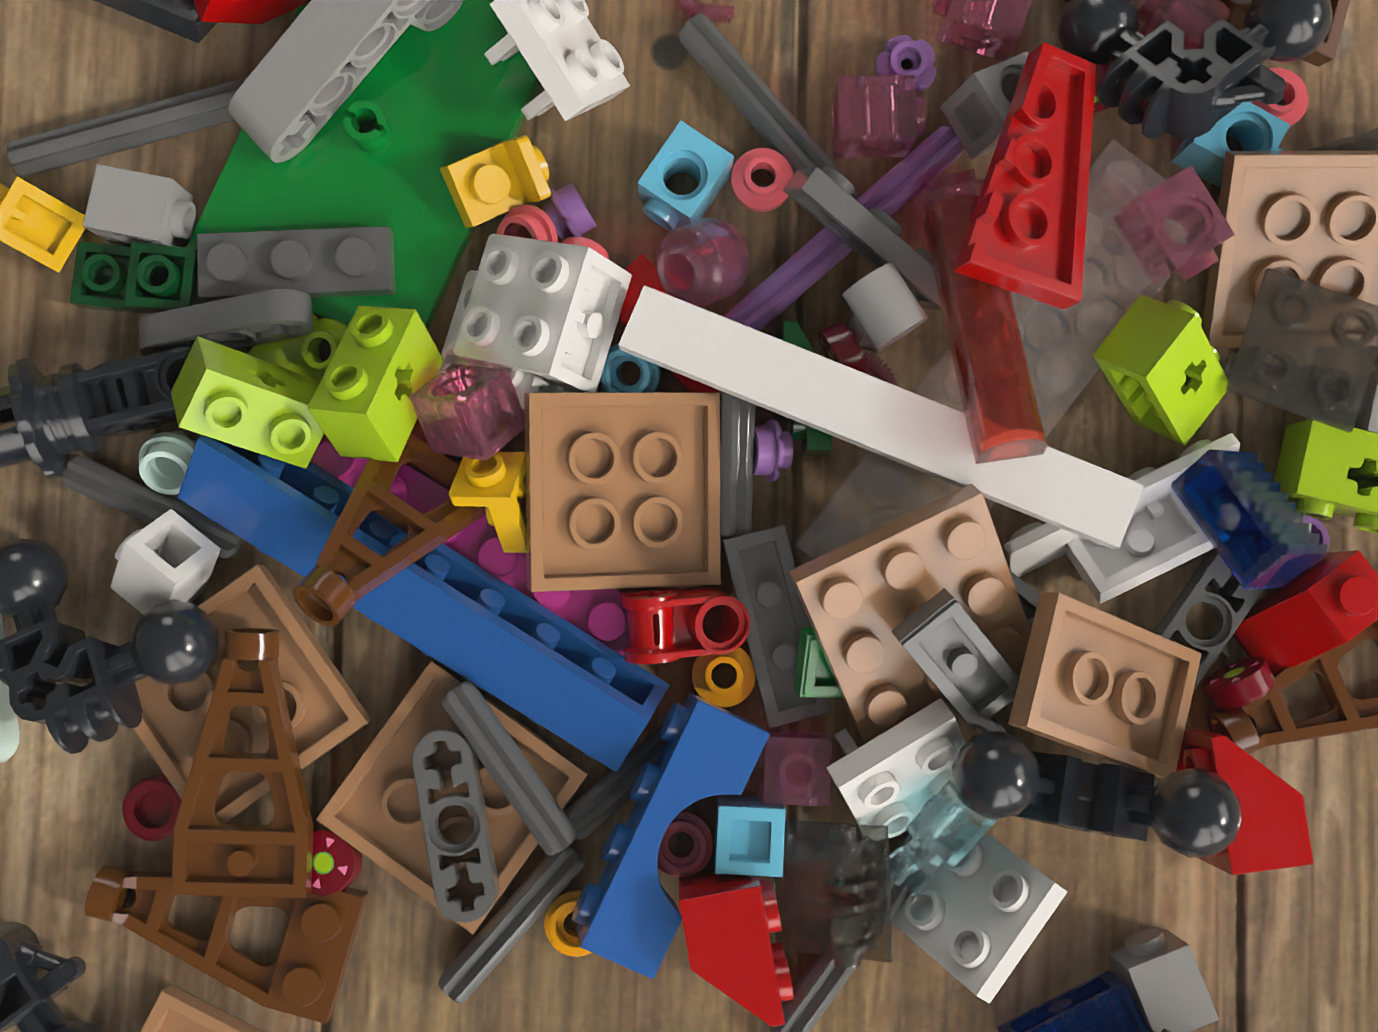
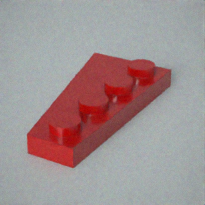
[953,42,1096,310]

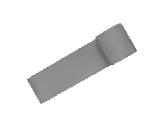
[228,0,463,163]

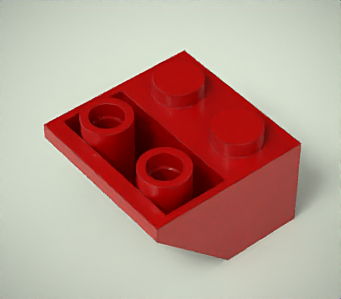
[1176,726,1314,875]
[679,868,794,1027]

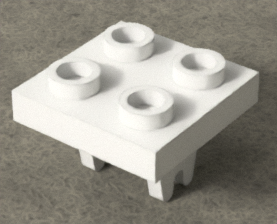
[484,0,630,121]
[826,698,965,845]
[891,816,1067,1004]

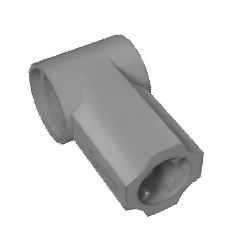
[842,262,928,353]

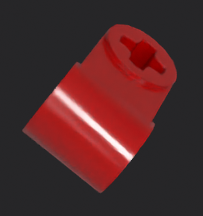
[620,587,751,664]

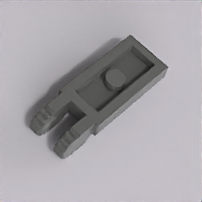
[891,588,1019,733]

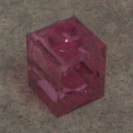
[932,0,1032,61]
[832,75,926,159]
[1113,165,1235,284]
[409,363,525,461]
[759,730,832,807]

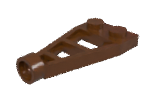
[293,394,513,627]
[1207,620,1378,754]
[171,628,313,898]
[85,864,368,1024]

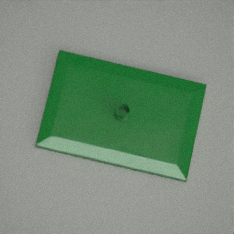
[186,0,540,331]

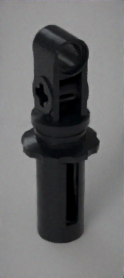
[0,346,192,479]

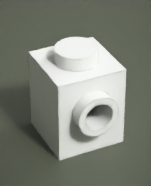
[110,509,221,614]

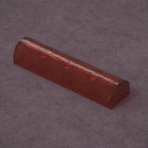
[924,195,1047,464]

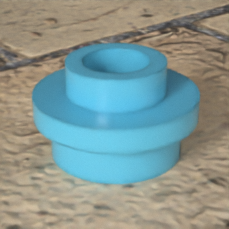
[599,343,661,393]

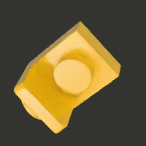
[440,135,551,228]
[0,177,85,273]
[449,451,526,553]

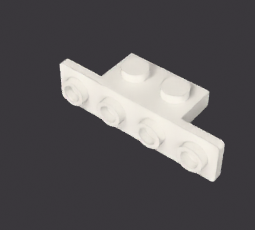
[1004,433,1240,604]

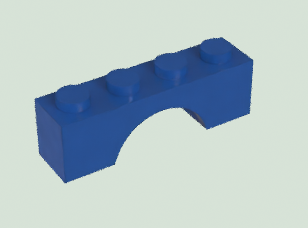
[572,692,770,980]

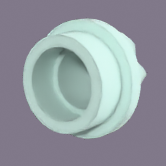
[139,430,197,495]

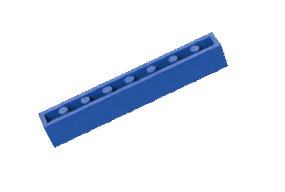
[177,435,670,772]

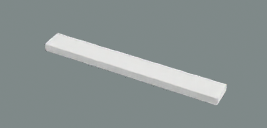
[619,285,1144,550]

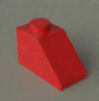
[1232,550,1378,674]

